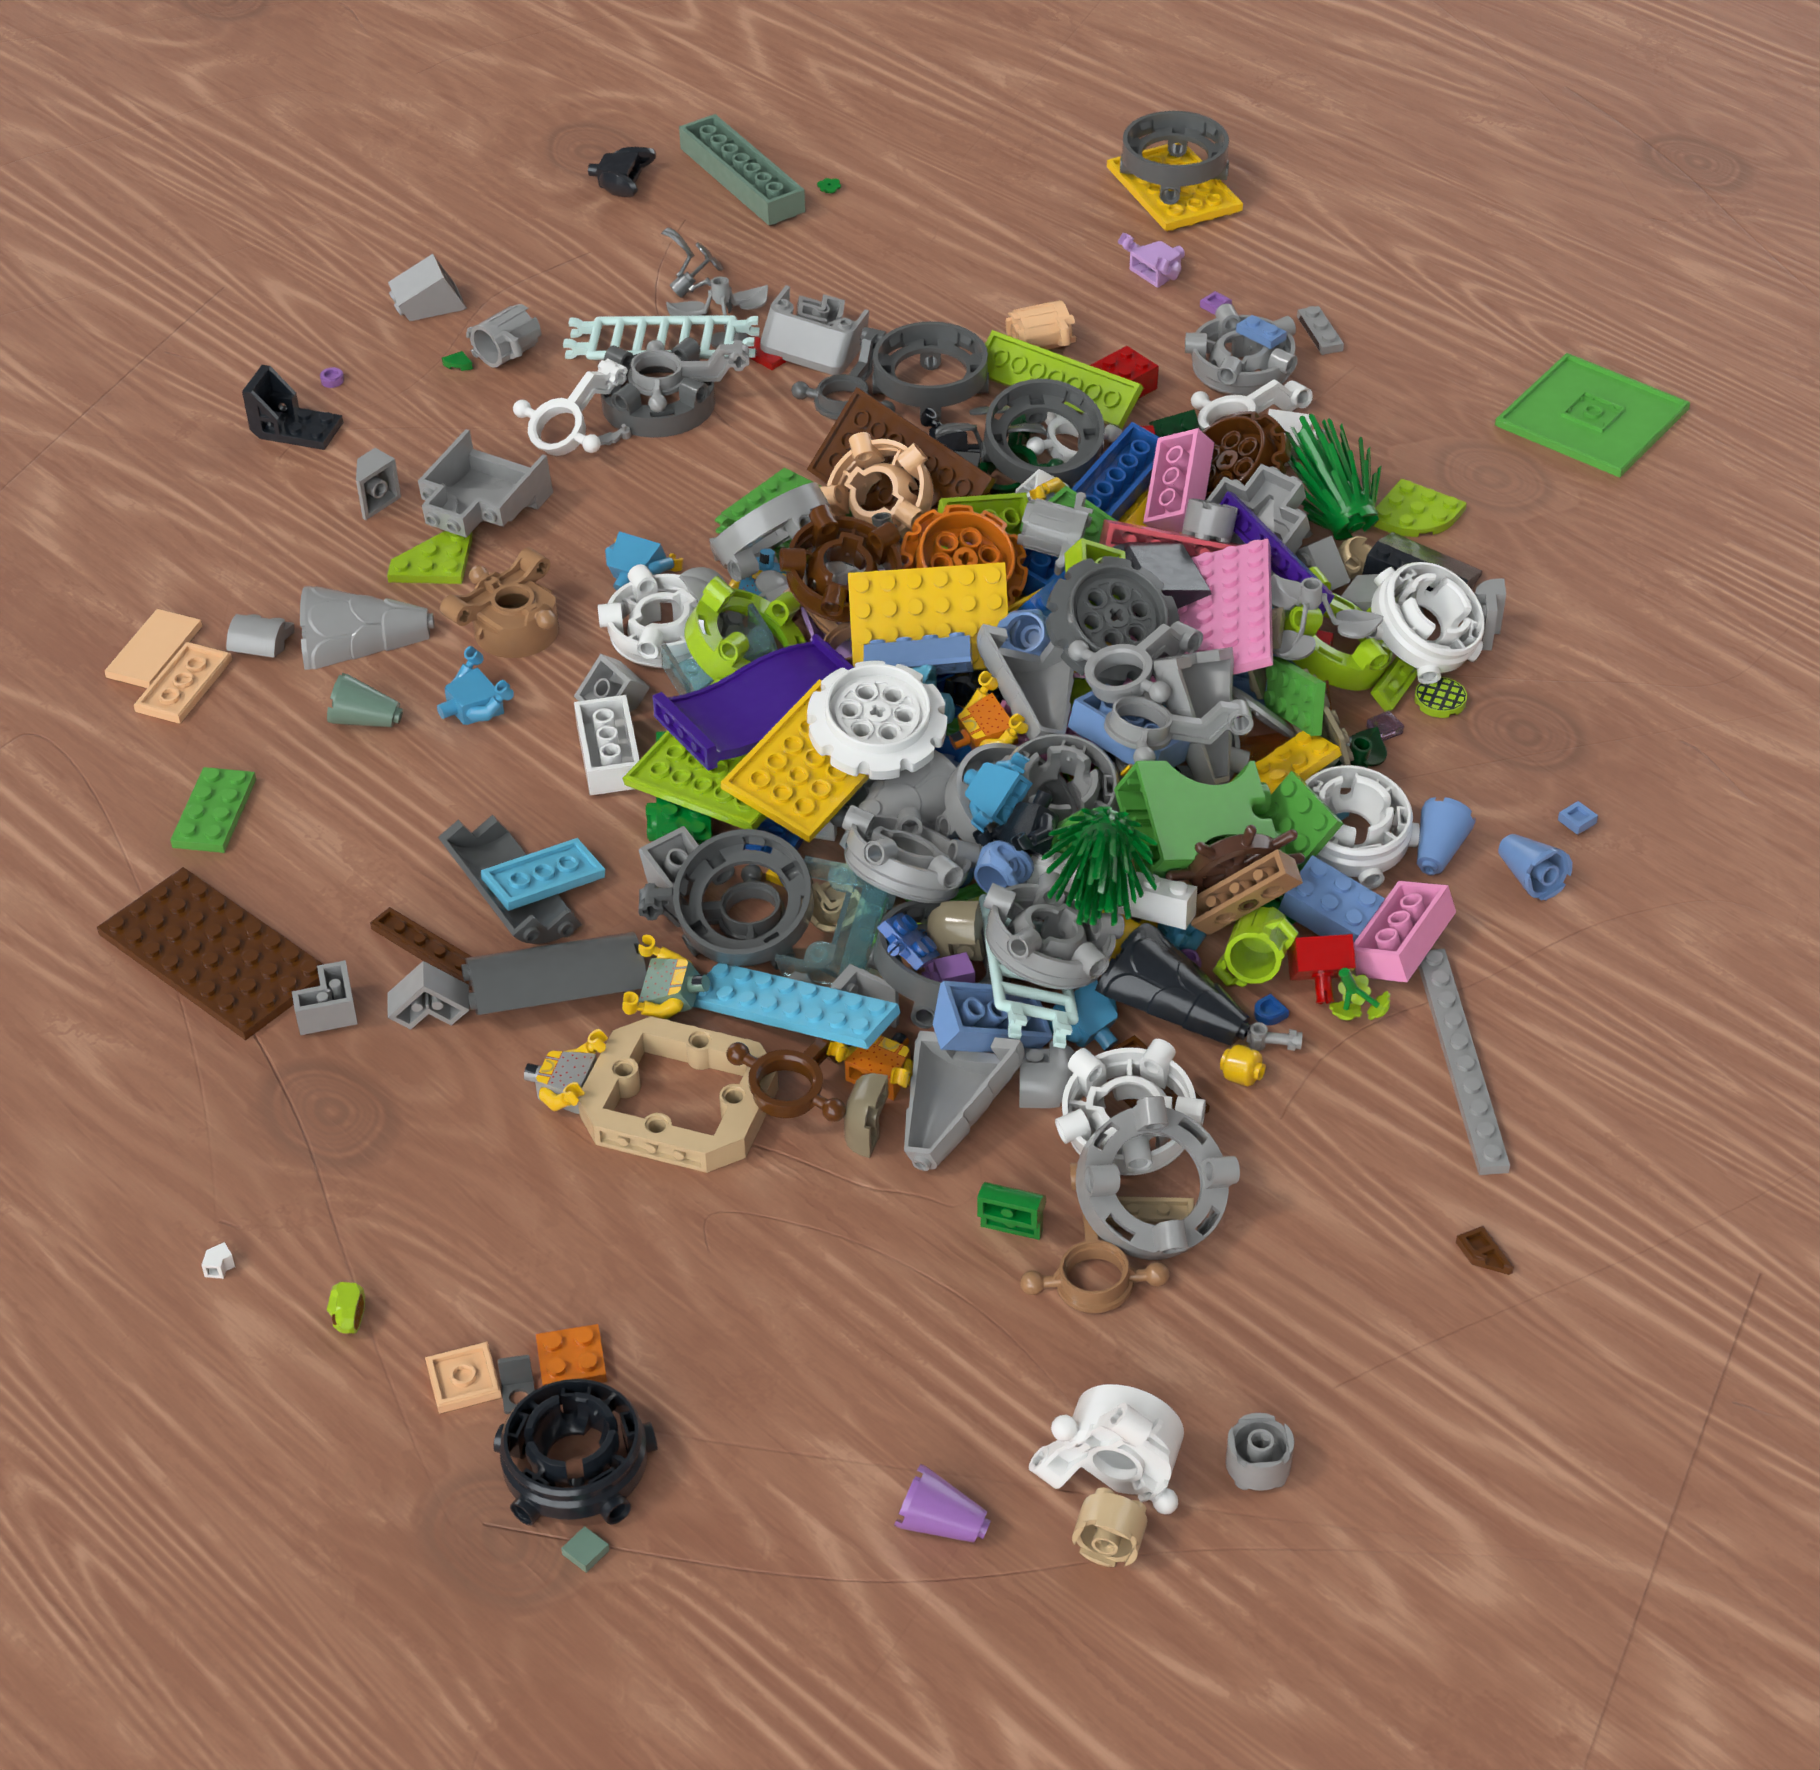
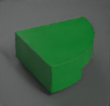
[442,351,473,371]
[646,803,656,841]

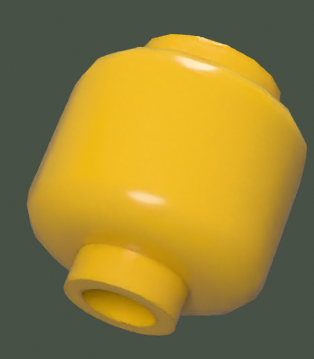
[1220,1044,1266,1087]

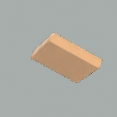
[425,1342,502,1414]

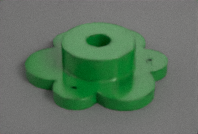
[817,178,841,193]

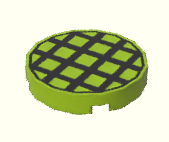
[1414,677,1467,718]

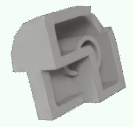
[795,294,845,326]
[1019,1041,1075,1108]

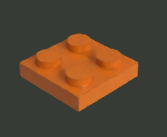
[536,1324,607,1386]

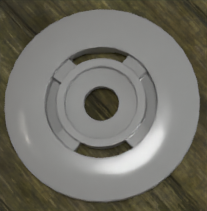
[1232,686,1296,739]

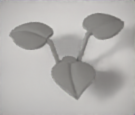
[666,276,768,348]
[679,567,789,662]
[1271,574,1384,660]

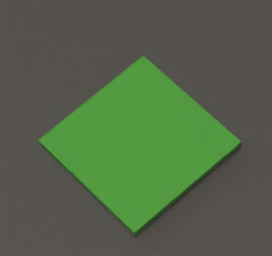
[1495,353,1690,478]

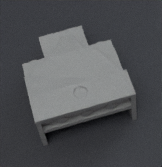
[418,429,553,538]
[1207,464,1310,576]

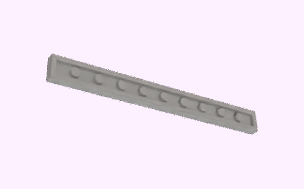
[1418,949,1510,1175]

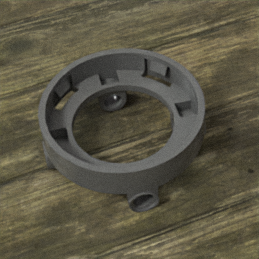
[1120,111,1229,205]
[872,321,989,427]
[600,337,715,438]
[981,379,1105,485]
[673,829,814,970]
[867,901,1012,1029]

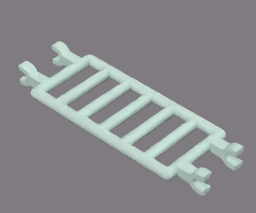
[563,315,760,360]
[979,894,1079,1049]

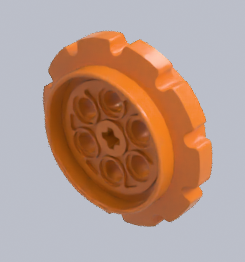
[899,504,1028,606]

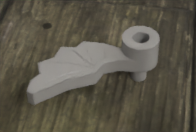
[597,424,632,445]

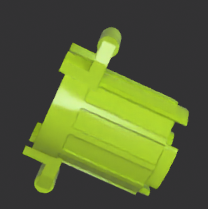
[1212,907,1299,987]

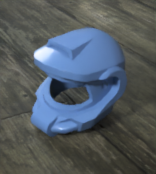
[997,609,1051,656]
[974,840,1034,894]

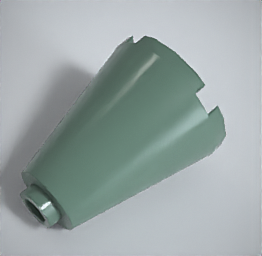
[327,673,403,727]

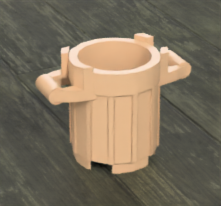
[1006,300,1076,350]

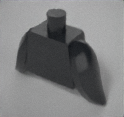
[588,147,656,197]

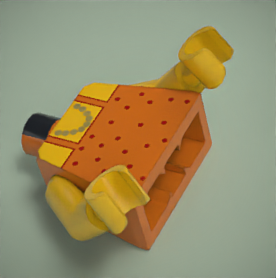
[949,671,1028,750]
[826,1032,914,1101]

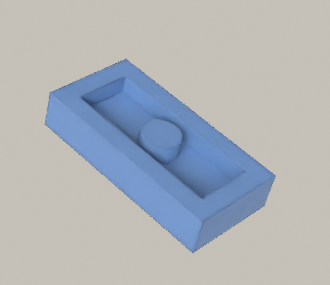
[1236,315,1287,349]

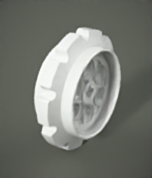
[807,661,947,780]

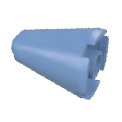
[1417,797,1476,875]
[1498,834,1573,900]

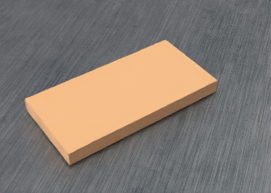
[105,609,202,688]
[134,642,232,724]

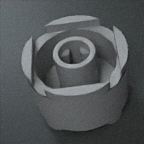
[1182,498,1238,543]
[1226,1413,1294,1491]

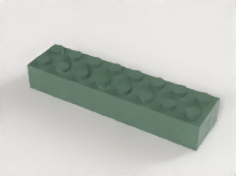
[679,114,805,225]

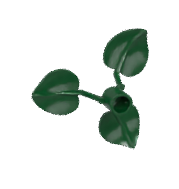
[1318,727,1395,815]

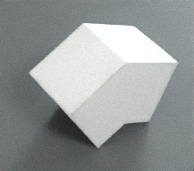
[202,1242,235,1279]

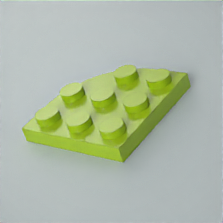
[1373,478,1467,537]

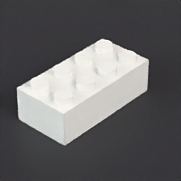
[574,695,639,795]

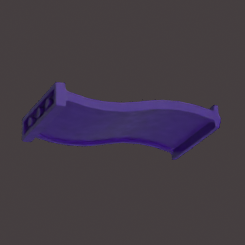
[653,634,855,771]

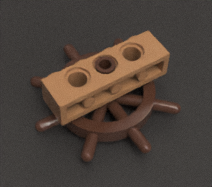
[1166,825,1305,935]

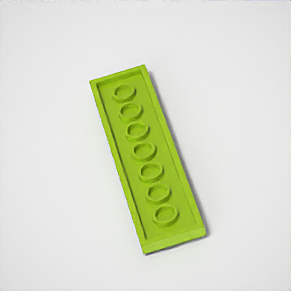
[985,330,1144,429]

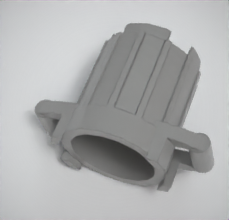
[466,304,541,367]
[1017,492,1093,575]

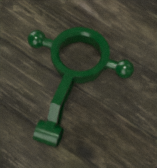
[980,414,1064,495]

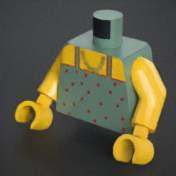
[622,935,710,1019]

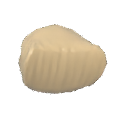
[1338,536,1372,579]

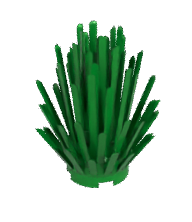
[1285,414,1382,541]
[1041,806,1157,926]

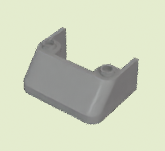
[760,285,869,375]

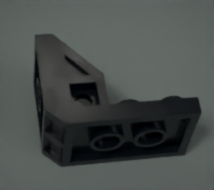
[242,365,343,450]

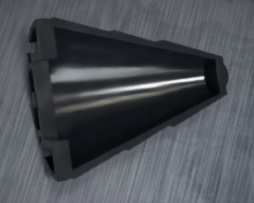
[1095,923,1251,1046]

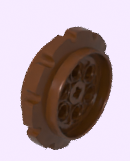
[1202,411,1291,500]

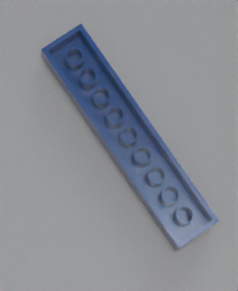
[1022,422,1160,596]

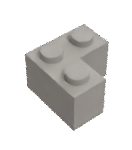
[1295,536,1351,591]
[292,960,358,1035]
[388,961,470,1030]

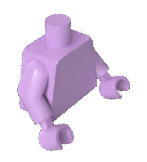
[1118,233,1185,288]

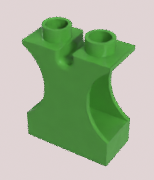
[1114,761,1286,879]

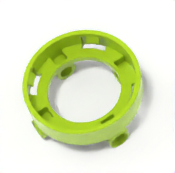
[1283,567,1393,691]
[684,576,806,680]

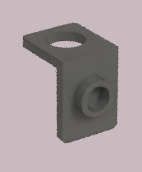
[498,1355,535,1414]

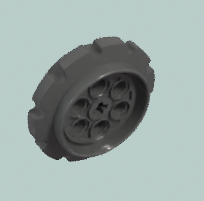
[1046,556,1180,686]

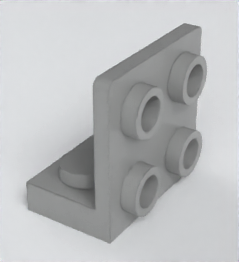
[831,964,899,1028]

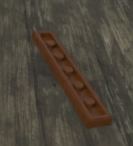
[370,907,473,991]

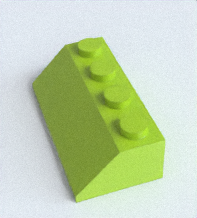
[938,492,1029,549]

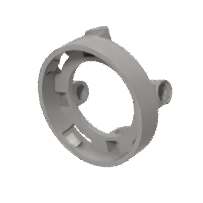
[711,482,830,582]
[935,743,1077,884]
[1076,1096,1240,1260]

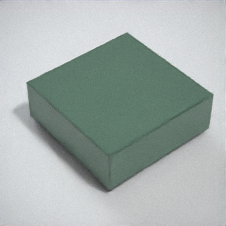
[561,1526,610,1573]

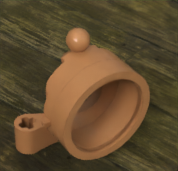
[440,547,559,658]

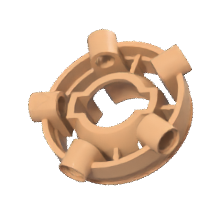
[820,432,933,547]

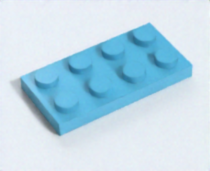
[481,838,605,911]

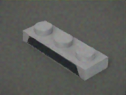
[1297,306,1344,355]

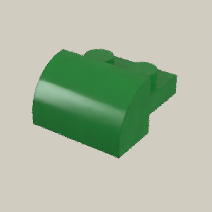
[977,1182,1046,1240]

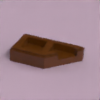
[1456,1226,1514,1275]

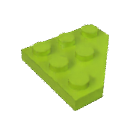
[387,531,473,584]

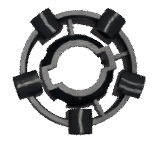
[493,1379,658,1526]

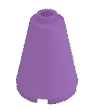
[894,1464,991,1543]

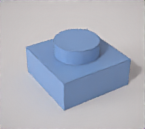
[1558,801,1598,835]

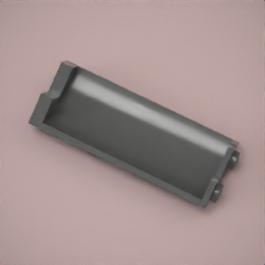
[438,815,582,944]
[461,932,647,1015]

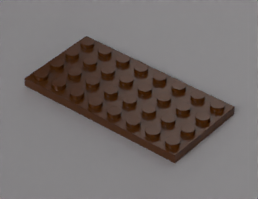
[807,387,997,512]
[97,867,324,1041]

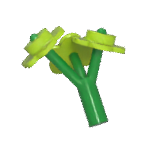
[1329,968,1390,1020]

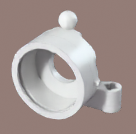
[1029,1384,1184,1514]

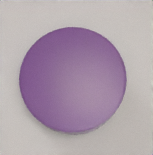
[320,367,344,388]

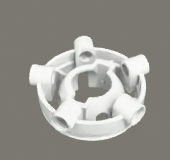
[1366,562,1485,684]
[598,564,723,668]
[1305,765,1420,890]
[1055,1039,1206,1175]

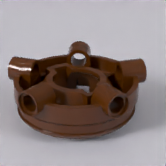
[779,505,902,623]

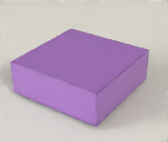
[1200,291,1232,315]

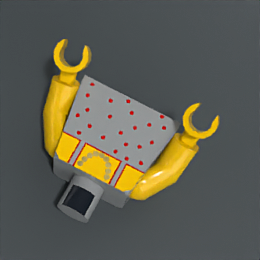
[524,1029,608,1114]

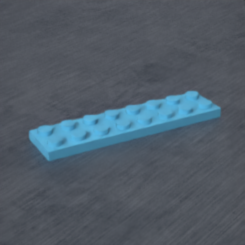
[693,962,901,1049]

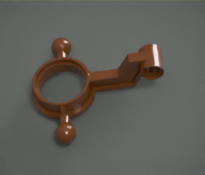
[726,1037,852,1122]

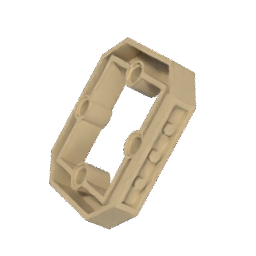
[578,1016,778,1173]

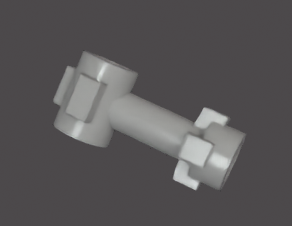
[1246,1022,1303,1051]

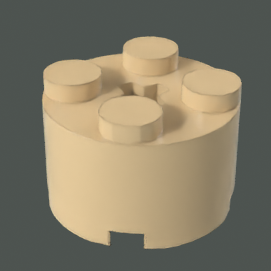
[1072,1487,1147,1567]

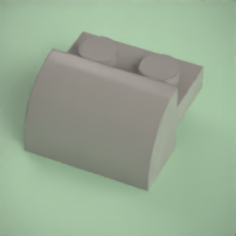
[1475,579,1506,651]
[226,614,294,657]

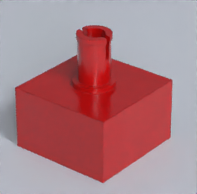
[1287,934,1356,1004]

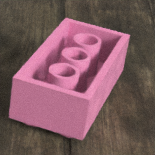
[1143,428,1214,533]
[1354,881,1456,982]

